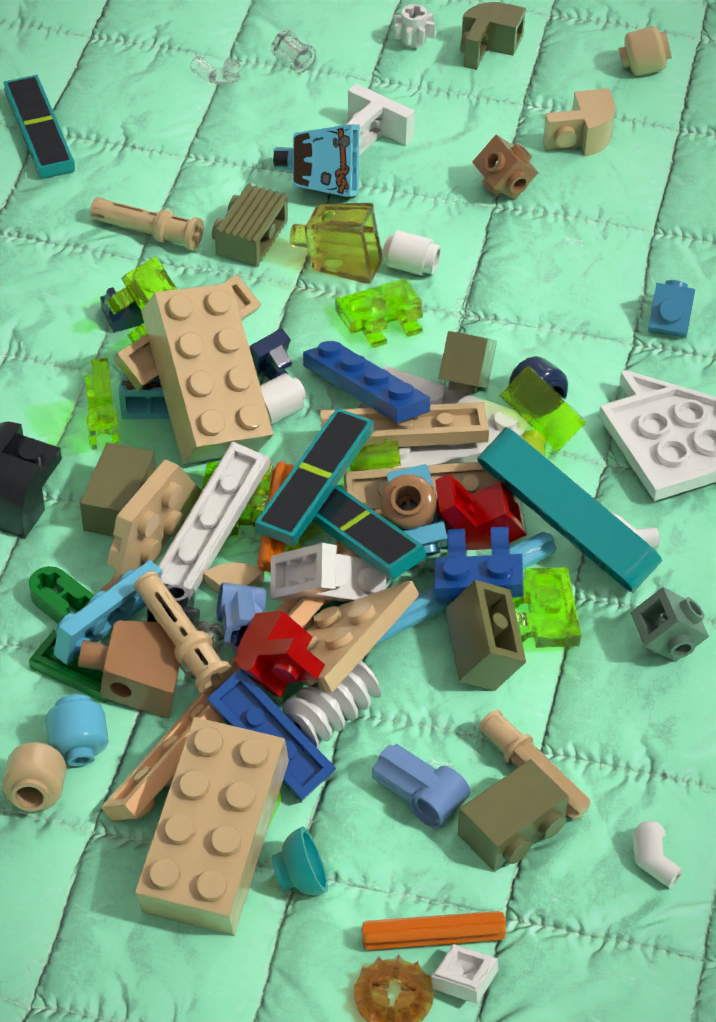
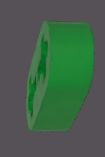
[29,566,94,624]

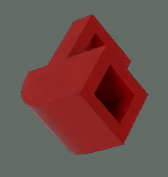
[435,473,527,550]
[236,610,325,697]

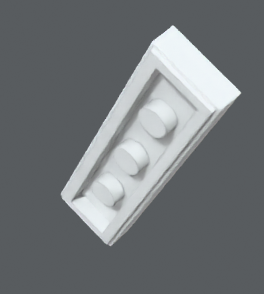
[158,442,271,592]

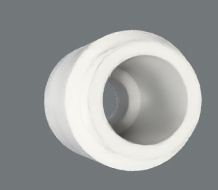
[382,230,441,276]
[260,373,306,425]

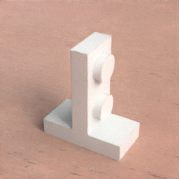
[345,83,415,156]
[270,543,386,603]

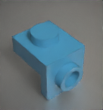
[648,280,695,338]

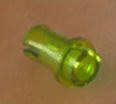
[350,438,401,471]

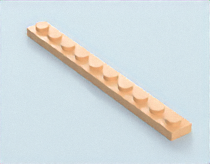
[101,509,383,821]

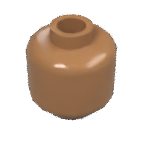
[380,474,437,531]

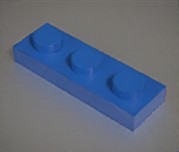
[206,668,336,802]

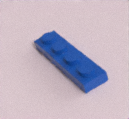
[303,341,430,423]

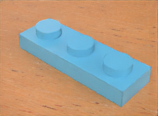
[53,560,163,665]

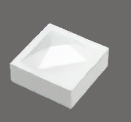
[432,944,498,1004]

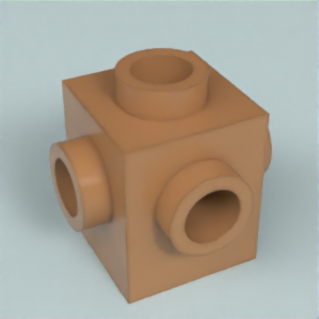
[472,135,539,200]

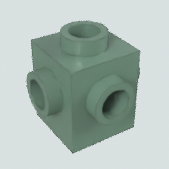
[630,587,709,662]

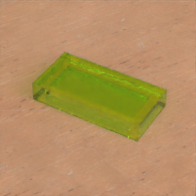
[499,365,588,452]

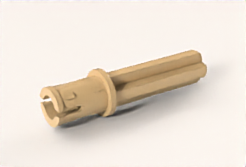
[478,709,591,820]

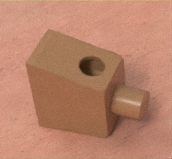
[78,620,181,719]

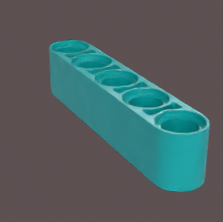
[477,427,663,593]

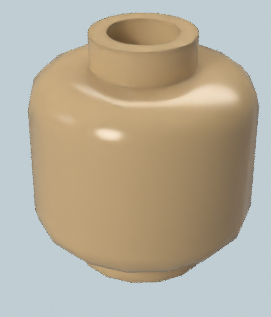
[618,26,672,77]
[2,742,67,812]

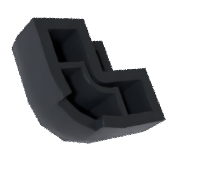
[0,421,62,539]

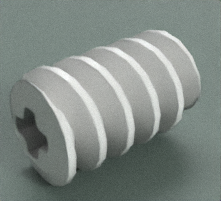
[282,661,381,749]

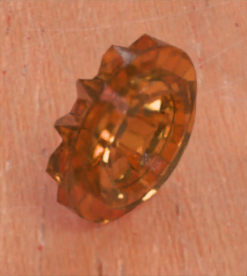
[354,954,434,1022]

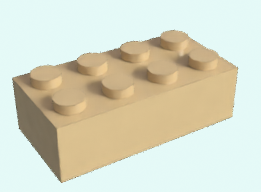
[142,283,274,464]
[135,717,289,936]

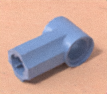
[216,582,266,653]
[372,744,470,829]

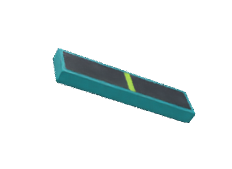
[3,74,75,179]
[255,408,374,547]
[312,485,427,580]

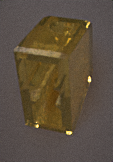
[290,203,383,284]

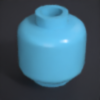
[45,694,109,766]

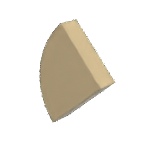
[203,562,265,593]

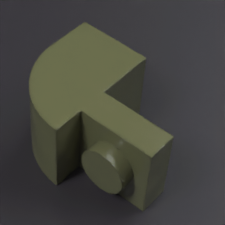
[460,2,526,70]

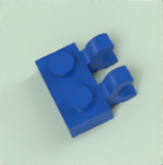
[434,526,524,601]

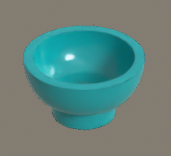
[272,826,328,895]

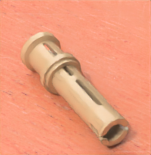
[90,197,204,251]
[133,571,233,694]

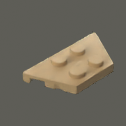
[101,459,202,592]
[302,580,419,693]

